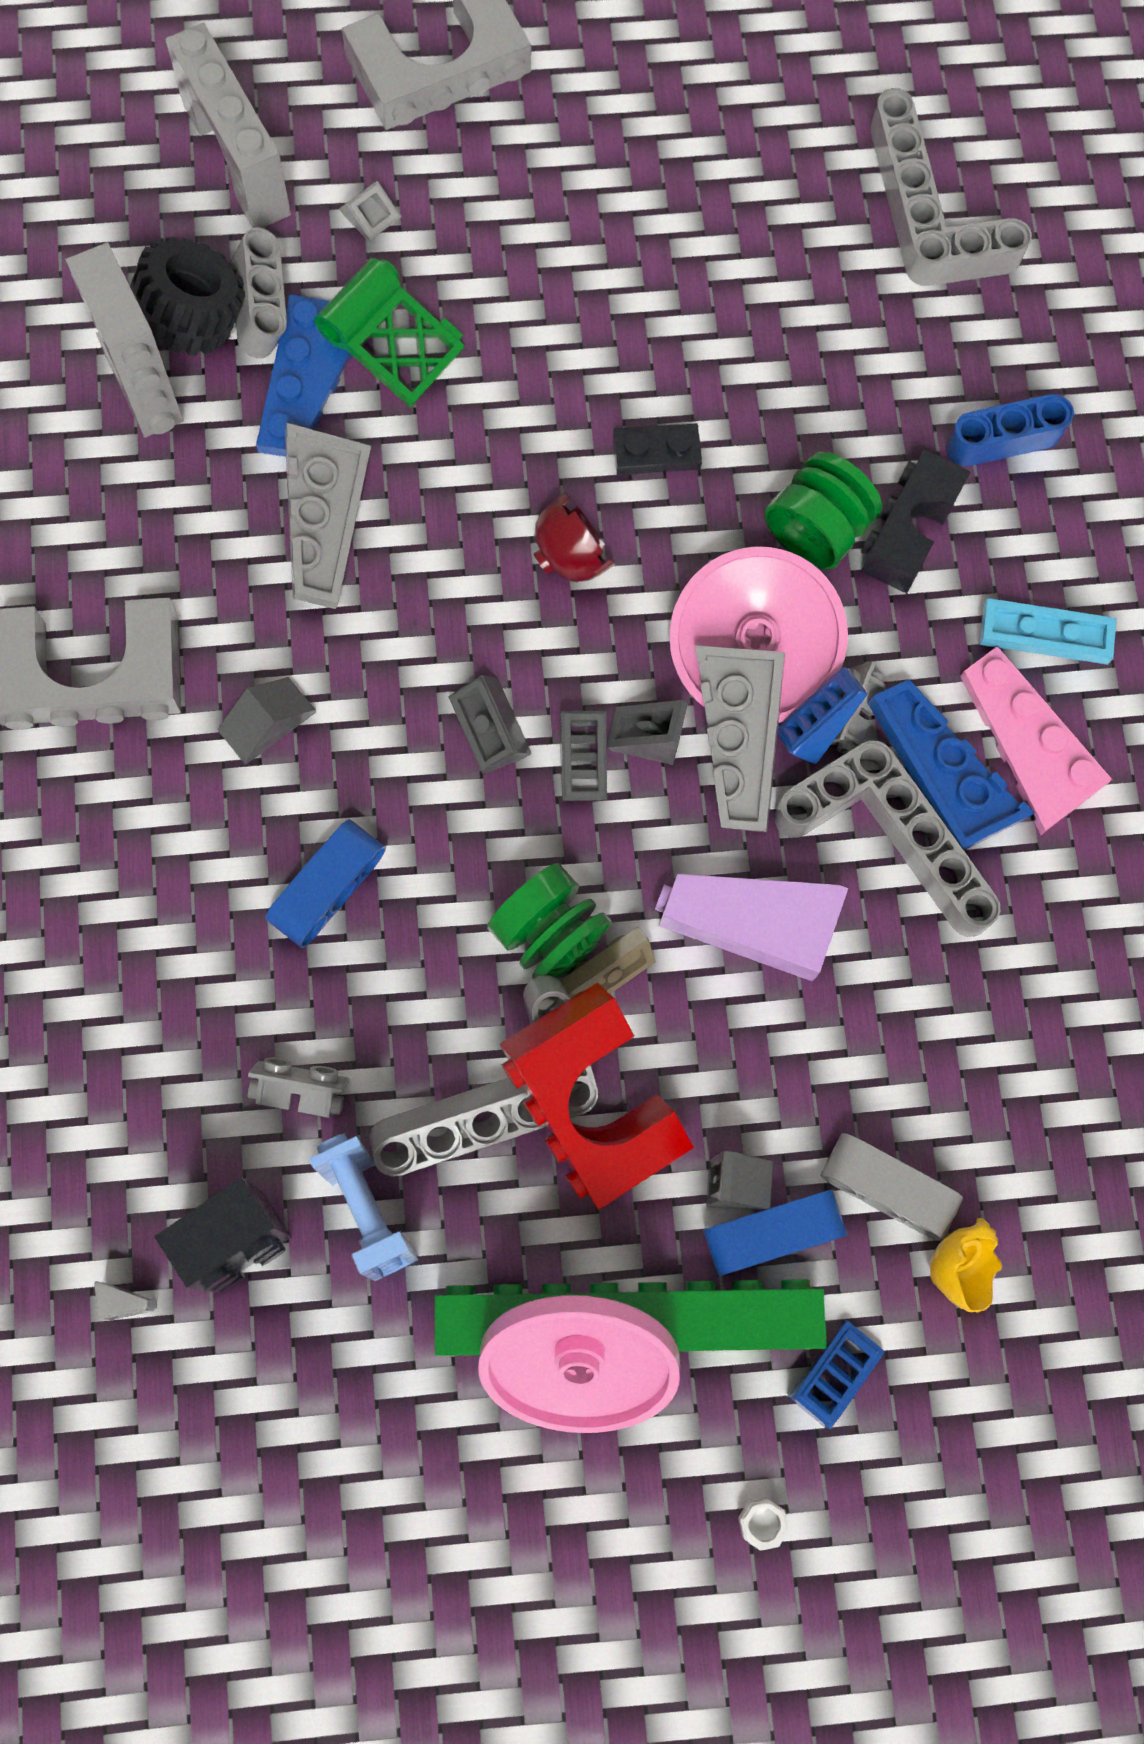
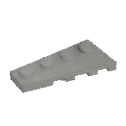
[285,423,371,609]
[695,645,786,832]

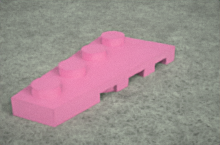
[961,646,1112,835]

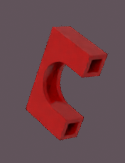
[500,982,694,1210]

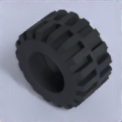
[130,237,245,356]

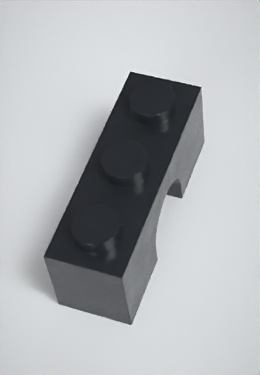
[860,449,971,594]

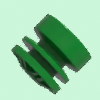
[764,451,883,571]
[487,863,612,979]

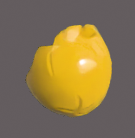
[929,1218,1002,1313]

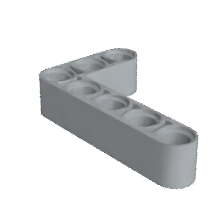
[870,88,1032,286]
[774,741,1000,937]
[369,975,598,1177]

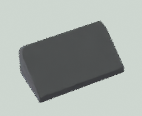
[448,675,531,774]

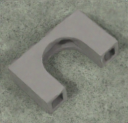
[342,0,531,130]
[165,22,291,228]
[65,242,184,438]
[0,598,181,730]

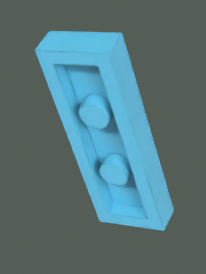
[979,598,1117,665]

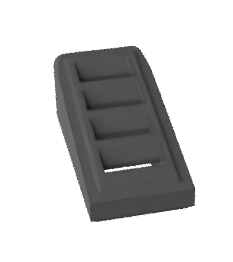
[559,711,607,801]

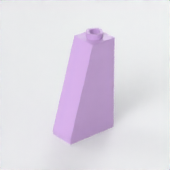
[655,874,848,982]

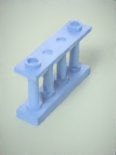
[309,1134,418,1281]

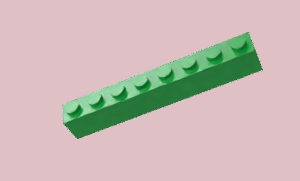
[435,1279,827,1356]

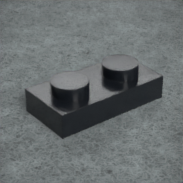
[613,423,702,475]

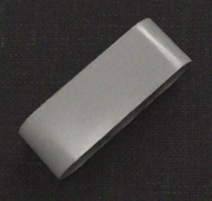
[231,227,287,358]
[820,1133,963,1241]

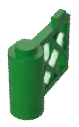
[314,258,465,408]

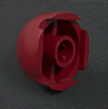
[533,492,616,583]

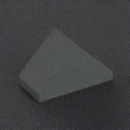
[217,677,316,765]
[606,700,688,765]
[706,1151,773,1209]

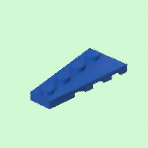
[256,294,353,457]
[867,679,1034,850]

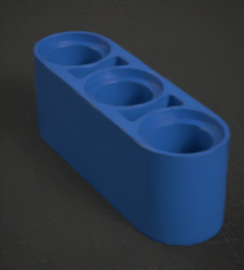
[945,394,1074,466]
[265,819,386,948]
[703,1189,848,1277]

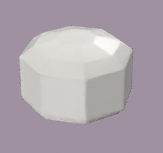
[738,1498,789,1551]

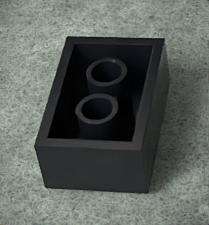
[154,1178,291,1294]

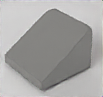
[339,181,401,241]
[94,1281,157,1320]

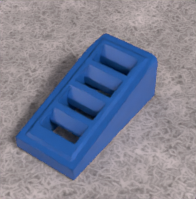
[778,667,868,764]
[788,1320,885,1429]

